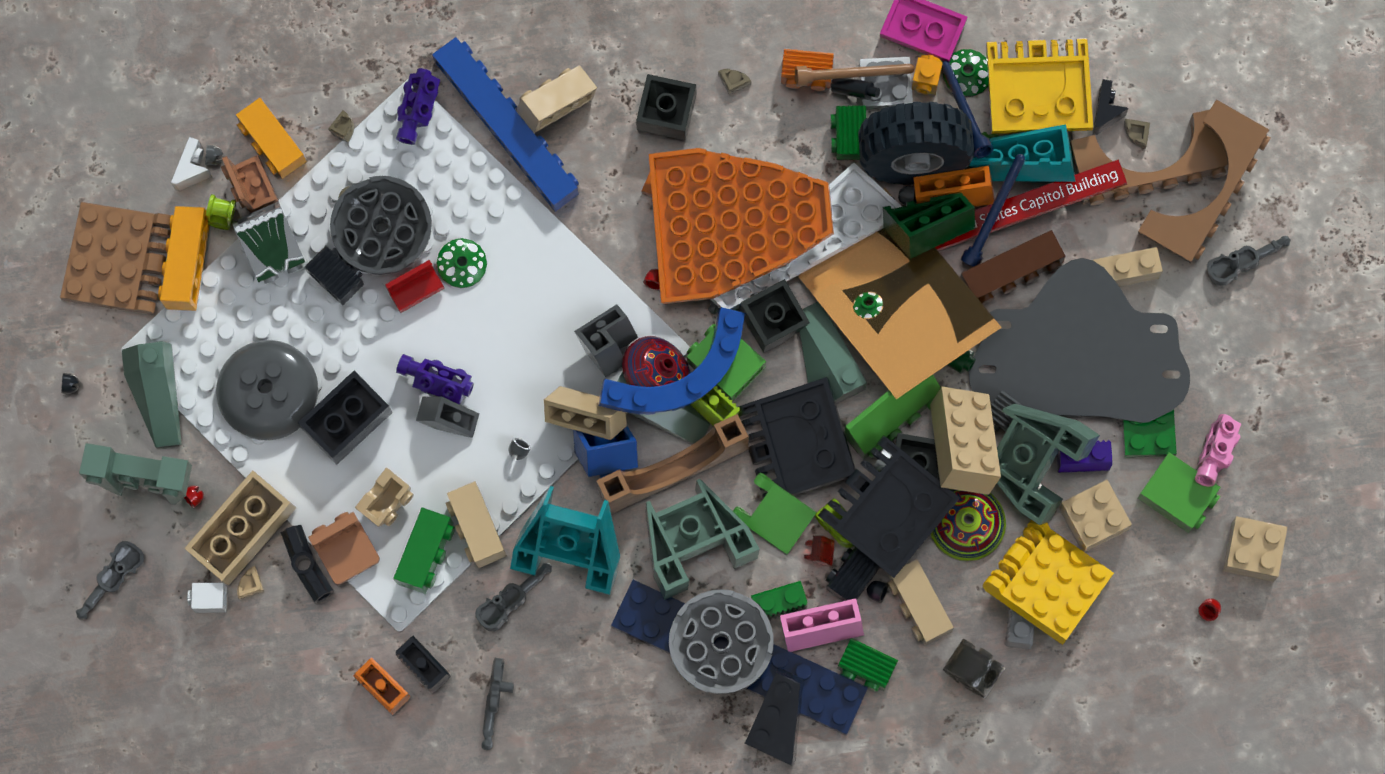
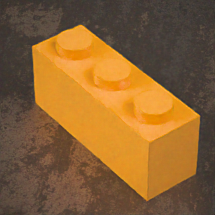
[236,98,307,179]

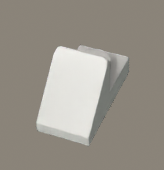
[171,137,212,191]

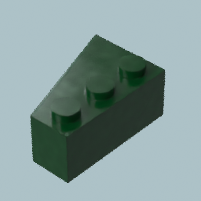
[883,192,975,259]

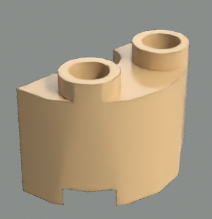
[355,467,414,527]

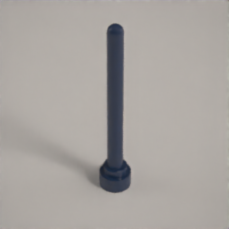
[942,60,993,158]
[961,154,1025,267]

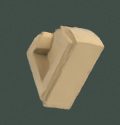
[237,566,264,600]

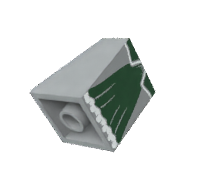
[232,201,305,284]

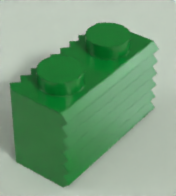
[831,105,866,160]
[751,581,808,621]
[837,638,898,692]

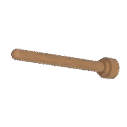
[795,64,915,87]

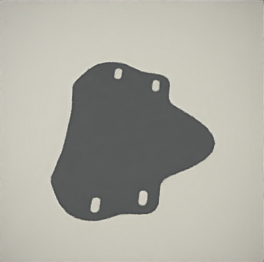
[969,258,1190,423]

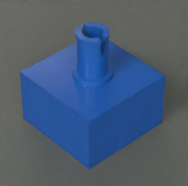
[573,426,638,478]

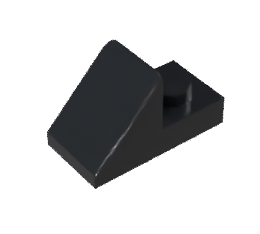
[1093,79,1129,135]

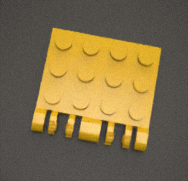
[986,38,1093,134]
[983,520,1114,645]

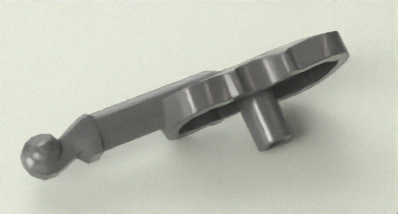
[1207,236,1291,286]
[76,541,144,619]
[475,563,552,631]
[481,657,514,750]

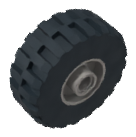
[858,102,974,185]

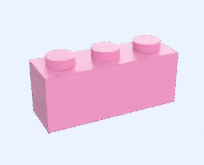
[780,599,864,652]

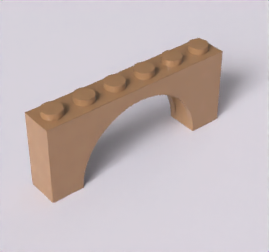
[1138,99,1271,263]
[1070,110,1228,205]
[596,414,749,515]

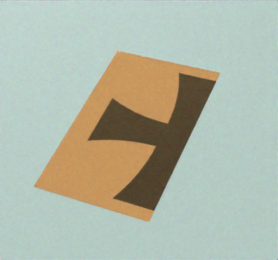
[798,187,1002,399]

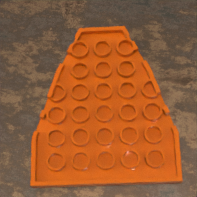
[649,148,834,304]

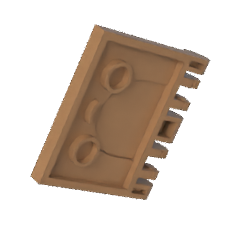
[60,202,171,315]

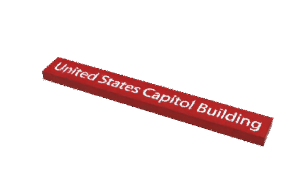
[935,159,1127,251]

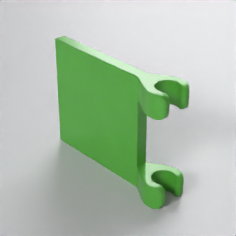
[733,473,817,554]

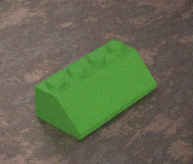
[844,375,941,460]

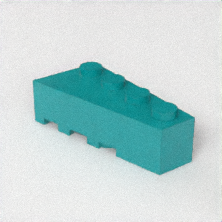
[969,124,1075,182]

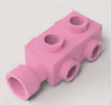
[1195,414,1241,487]

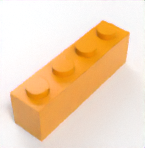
[158,206,210,311]

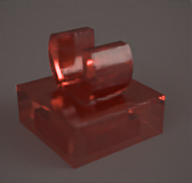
[804,535,835,566]

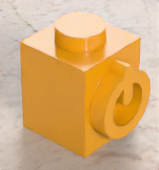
[912,55,943,95]

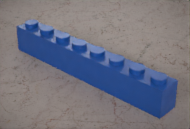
[432,37,579,212]

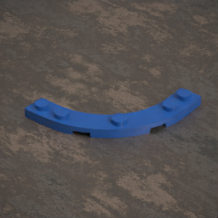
[598,307,745,415]

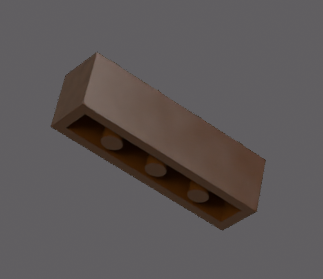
[960,230,1066,305]

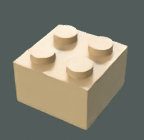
[1059,480,1132,552]
[1223,516,1287,582]

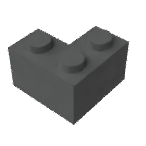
[574,304,638,377]

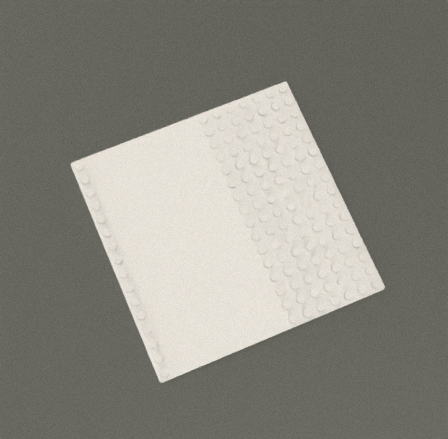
[121,78,689,632]

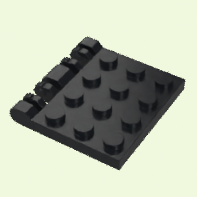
[738,377,855,499]
[818,435,960,578]

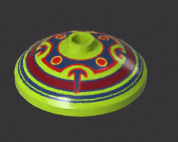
[930,489,1006,561]

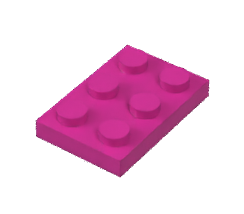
[879,0,968,62]

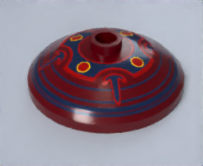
[622,336,691,387]

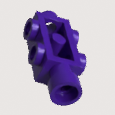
[396,68,440,145]
[396,354,474,405]

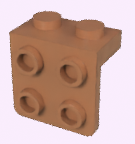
[221,155,279,213]
[308,512,380,585]

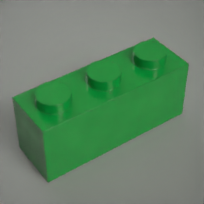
[393,507,455,594]

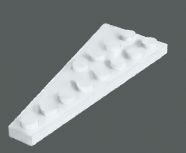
[710,163,902,310]

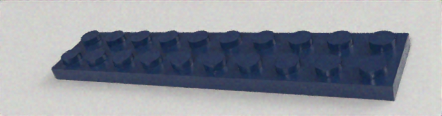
[611,579,868,736]

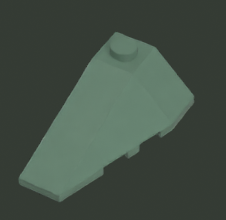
[800,302,867,404]
[617,371,710,445]

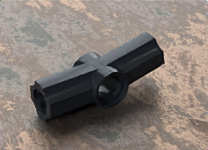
[280,525,334,603]

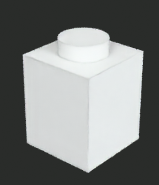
[187,583,227,613]

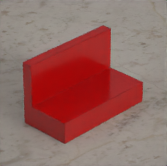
[385,260,445,313]

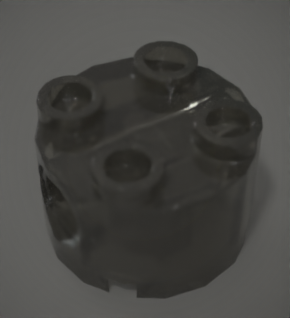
[943,639,1006,698]

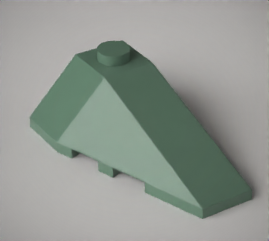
[122,341,182,448]

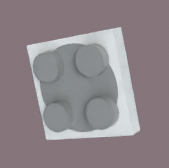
[860,57,913,109]

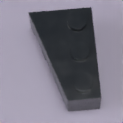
[744,668,804,766]

